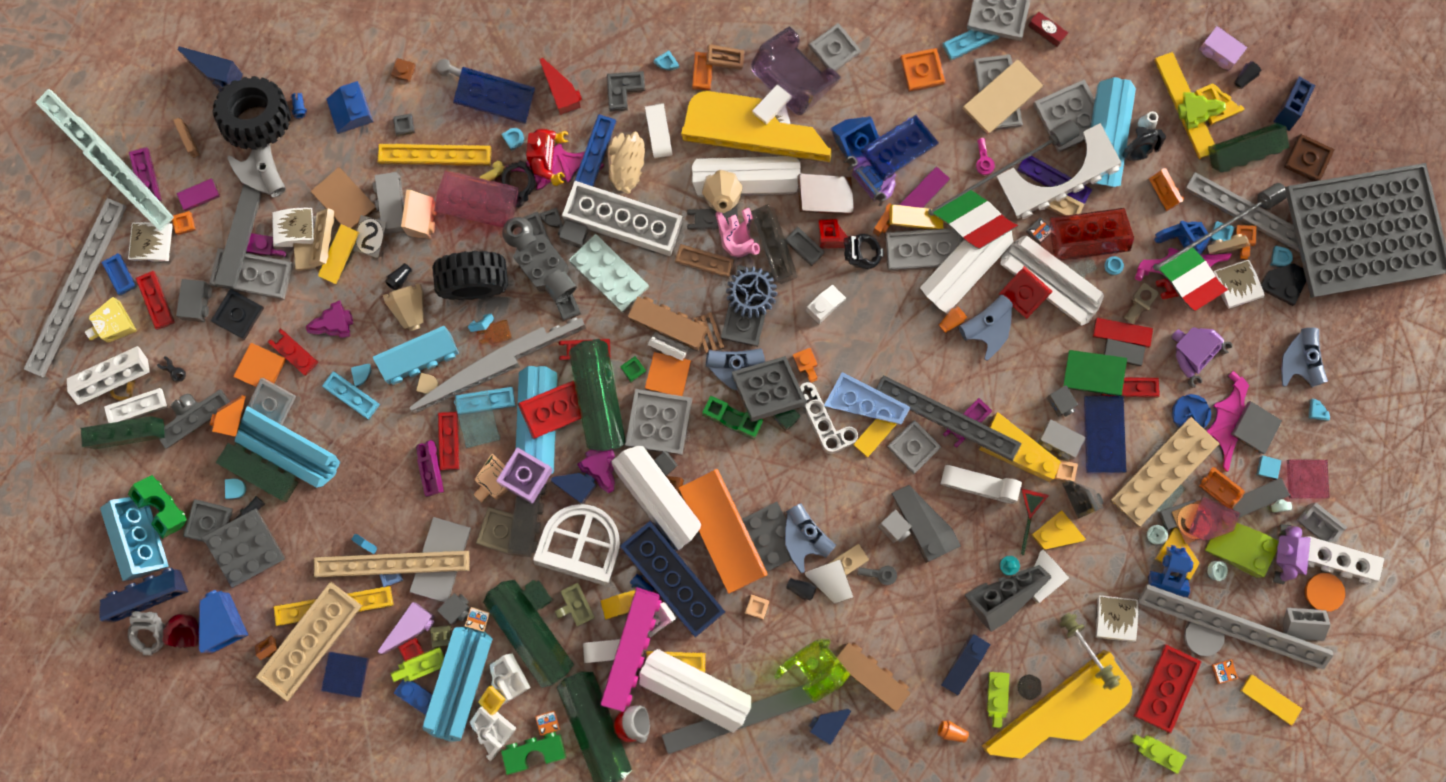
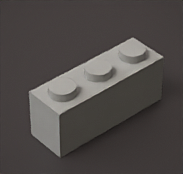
[373,172,404,234]

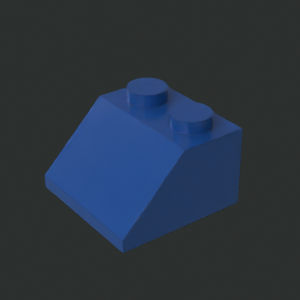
[326,81,373,134]

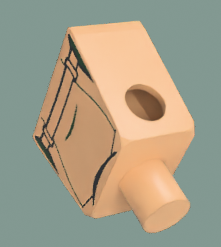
[473,454,509,502]

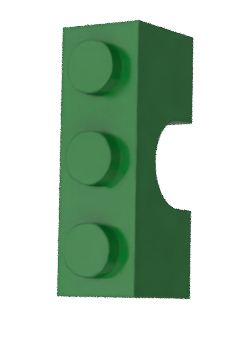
[702,395,763,440]
[128,475,187,539]
[501,732,567,775]

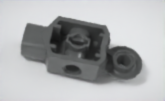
[502,217,577,303]

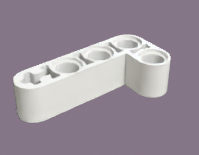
[800,382,858,454]
[940,465,1022,504]

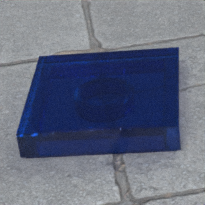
[321,652,369,698]

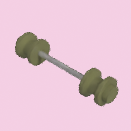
[1059,613,1121,690]

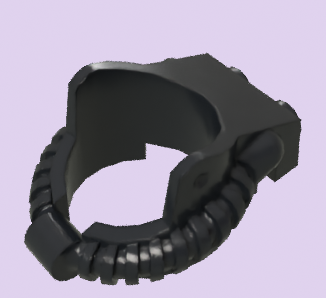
[1122,127,1166,161]
[500,160,536,208]
[844,234,884,269]

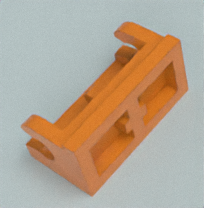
[1199,467,1245,511]

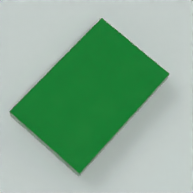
[1063,350,1127,396]

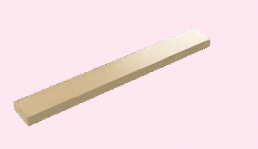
[314,551,470,578]

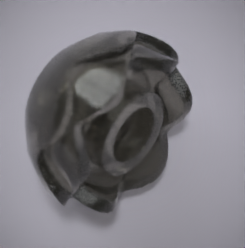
[1017,674,1042,700]

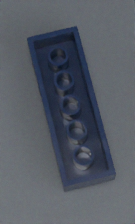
[620,521,726,638]

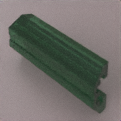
[569,339,626,451]
[483,580,574,688]
[557,672,632,782]

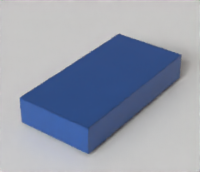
[101,253,137,296]

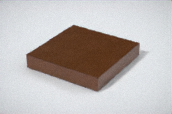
[1284,133,1335,182]

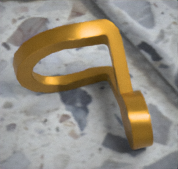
[109,379,135,401]

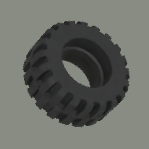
[213,76,291,150]
[432,251,508,300]

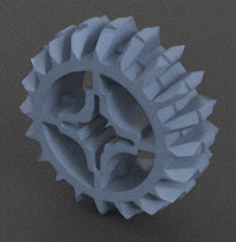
[726,267,777,318]

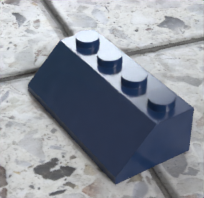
[99,568,189,623]

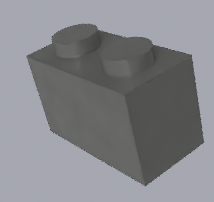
[176,279,212,322]

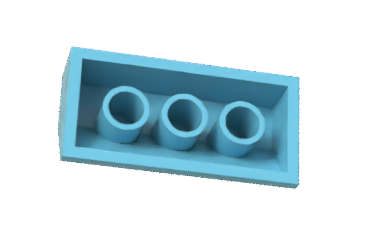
[373,326,459,385]
[100,497,169,581]

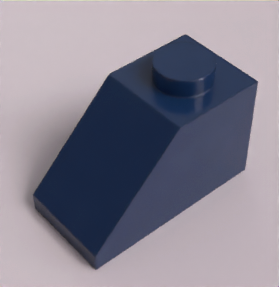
[550,473,597,504]
[809,708,851,745]

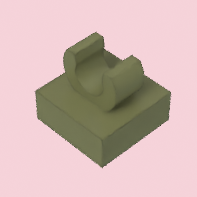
[430,625,452,647]

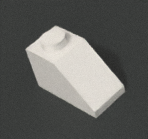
[806,285,846,324]

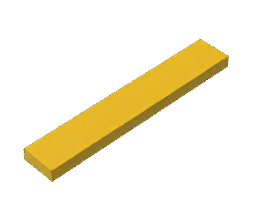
[1154,52,1218,159]
[378,144,491,166]
[273,586,394,626]

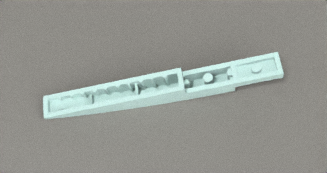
[35,89,174,231]

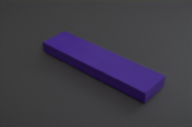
[1017,153,1093,204]

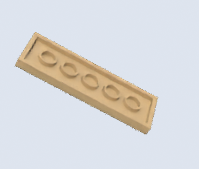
[1110,417,1220,527]
[256,582,362,701]

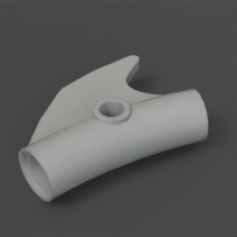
[227,144,286,197]

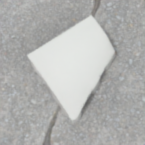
[1032,550,1069,603]
[804,560,853,604]
[490,653,531,706]
[470,706,516,761]

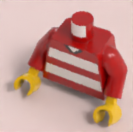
[526,129,568,186]

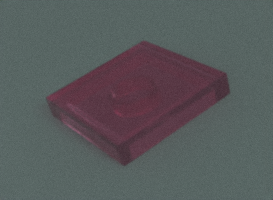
[1287,459,1330,499]

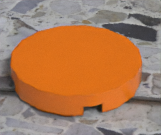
[1304,573,1345,612]

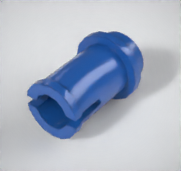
[290,93,307,118]
[629,574,654,592]

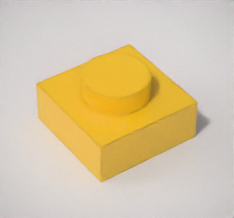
[478,686,506,715]

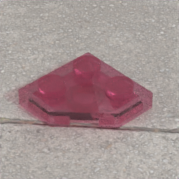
[1188,497,1240,541]

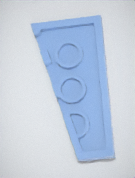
[824,372,910,425]

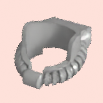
[128,612,165,656]

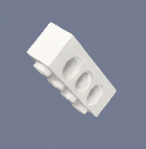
[67,346,149,405]
[1306,536,1384,584]

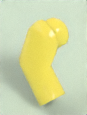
[480,161,505,185]

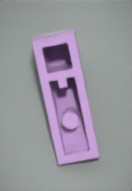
[378,602,435,654]

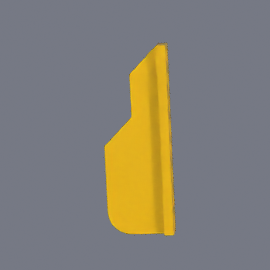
[681,91,831,162]
[982,650,1132,759]

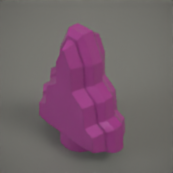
[306,300,354,338]
[577,447,615,494]

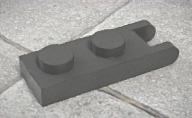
[687,208,738,230]

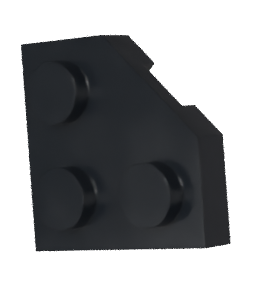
[1261,263,1306,306]

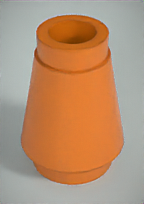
[938,306,967,333]
[937,720,969,743]

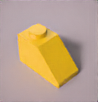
[600,590,635,620]

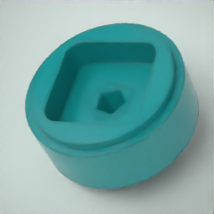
[999,556,1020,576]

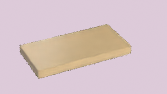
[963,59,1043,135]

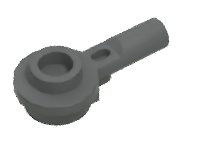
[858,566,897,585]

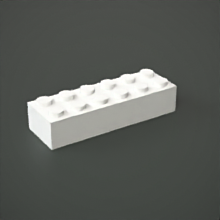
[562,181,683,257]

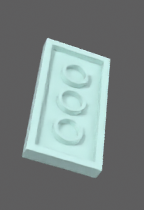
[569,234,649,313]

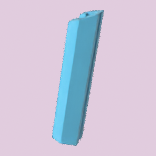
[1086,77,1136,187]
[516,366,558,474]
[235,406,340,488]
[423,627,493,742]

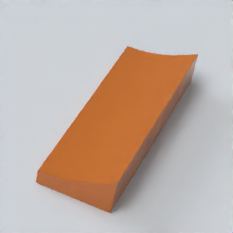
[679,469,768,594]

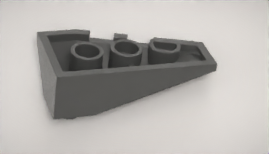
[1062,480,1103,519]
[891,485,961,563]
[965,565,1051,632]

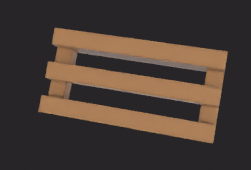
[706,44,744,70]
[173,118,200,158]
[693,312,724,355]

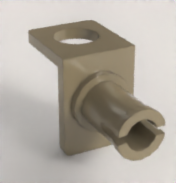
[1123,283,1159,324]

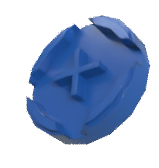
[1171,394,1211,428]

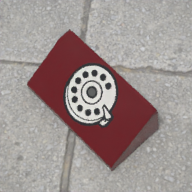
[1028,12,1069,47]

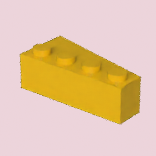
[978,412,1061,482]

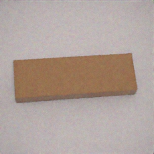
[675,244,734,279]

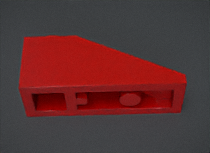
[539,58,582,115]

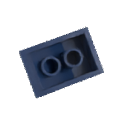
[177,46,243,92]

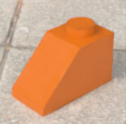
[210,395,246,437]

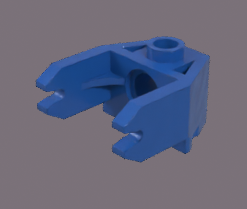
[1154,221,1211,255]

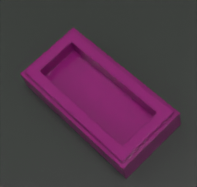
[176,178,220,211]

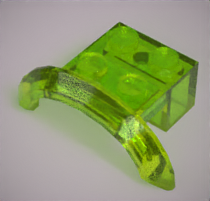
[775,638,850,703]

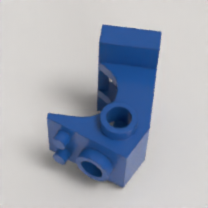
[1148,545,1193,598]

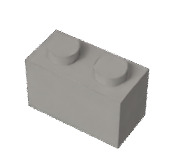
[1037,420,1086,461]
[878,510,912,543]

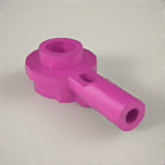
[976,138,995,175]

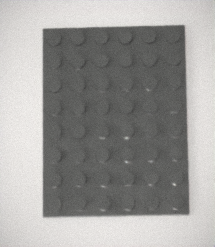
[1285,163,1446,298]

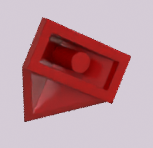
[818,219,848,249]

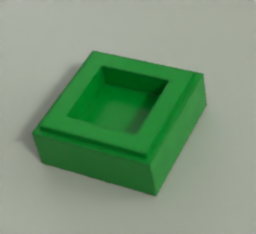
[620,356,646,383]

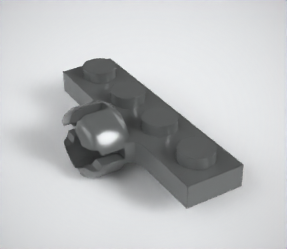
[155,389,230,449]

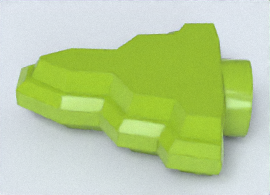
[1178,92,1226,129]

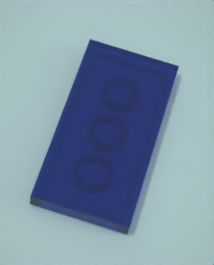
[453,67,535,124]
[860,115,939,180]
[1084,396,1127,473]

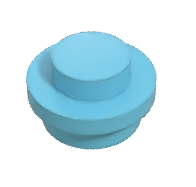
[1104,256,1124,275]

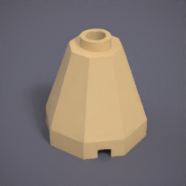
[702,170,743,213]
[383,284,424,331]

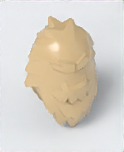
[608,131,645,194]

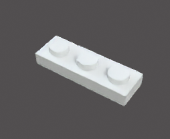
[104,388,167,426]

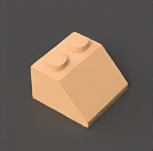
[401,190,438,239]

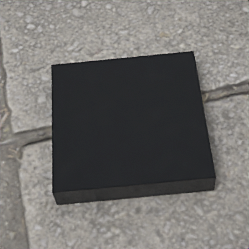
[211,289,264,340]

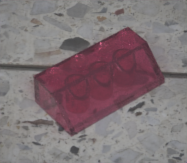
[434,170,519,228]

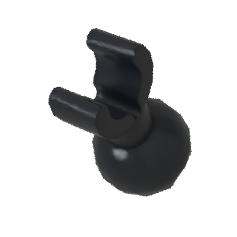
[157,356,186,382]

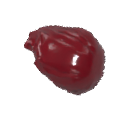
[162,614,199,648]

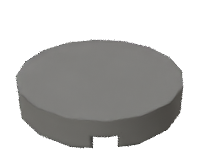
[1184,622,1225,656]

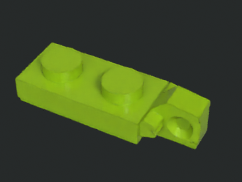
[390,646,444,682]
[987,672,1009,728]
[1130,734,1187,774]

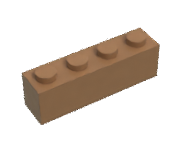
[628,296,708,351]
[833,642,911,712]

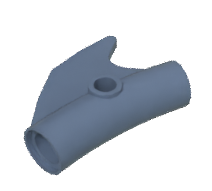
[959,295,1013,361]
[1281,328,1328,387]
[706,348,765,390]
[785,503,836,573]

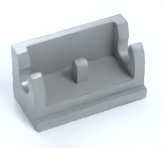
[1297,502,1347,543]

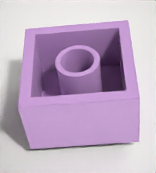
[497,447,553,504]

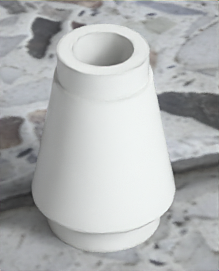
[1138,111,1158,129]

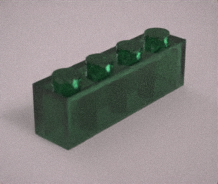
[1208,123,1289,172]
[81,416,165,449]
[216,443,299,502]

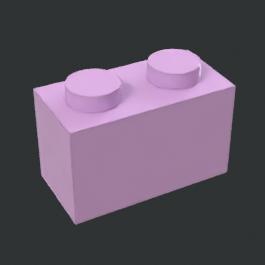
[1199,26,1247,71]

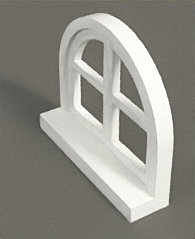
[533,504,620,587]

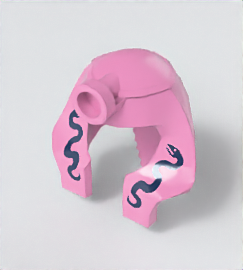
[716,208,760,257]

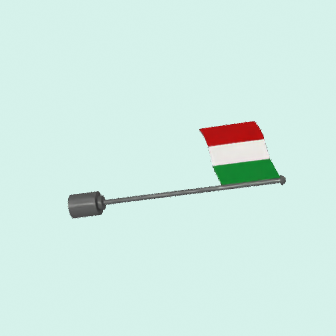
[928,119,1080,249]
[1153,183,1287,311]

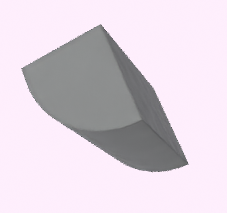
[1284,608,1331,641]

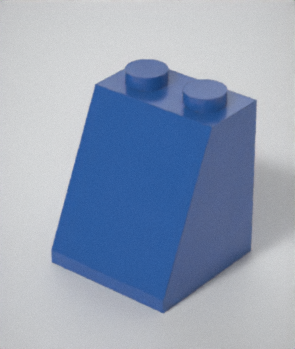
[199,590,249,653]

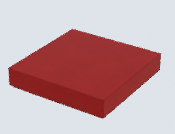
[999,266,1053,319]

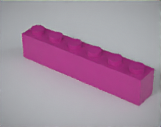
[601,587,662,712]

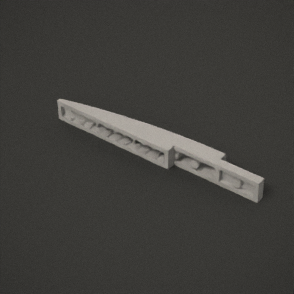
[410,318,586,414]

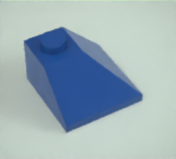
[830,116,883,159]

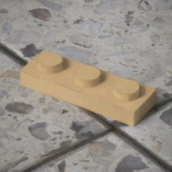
[309,208,334,267]

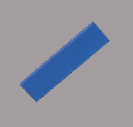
[574,114,616,187]

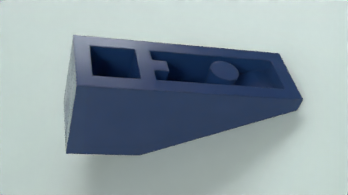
[1273,76,1315,131]
[941,634,991,695]

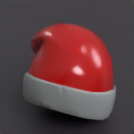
[614,705,650,743]

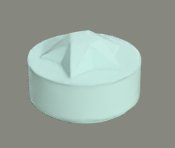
[1271,499,1292,513]
[1147,525,1168,545]
[1207,561,1228,581]

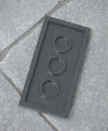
[721,265,775,347]

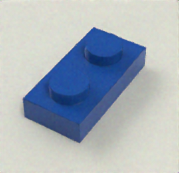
[394,679,433,715]

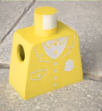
[85,297,137,342]

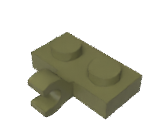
[555,583,595,627]

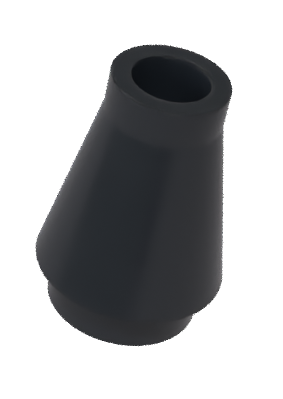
[1234,61,1262,89]
[385,263,412,291]
[786,578,817,601]

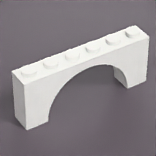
[997,123,1121,219]

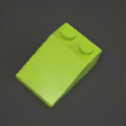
[1204,516,1279,578]

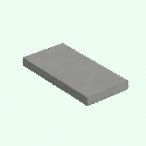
[973,54,1023,130]
[885,228,962,270]
[209,248,293,300]
[410,517,471,602]

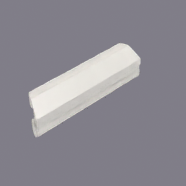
[692,156,801,197]
[920,230,1013,314]
[1000,236,1104,326]
[612,446,701,550]
[639,649,751,733]

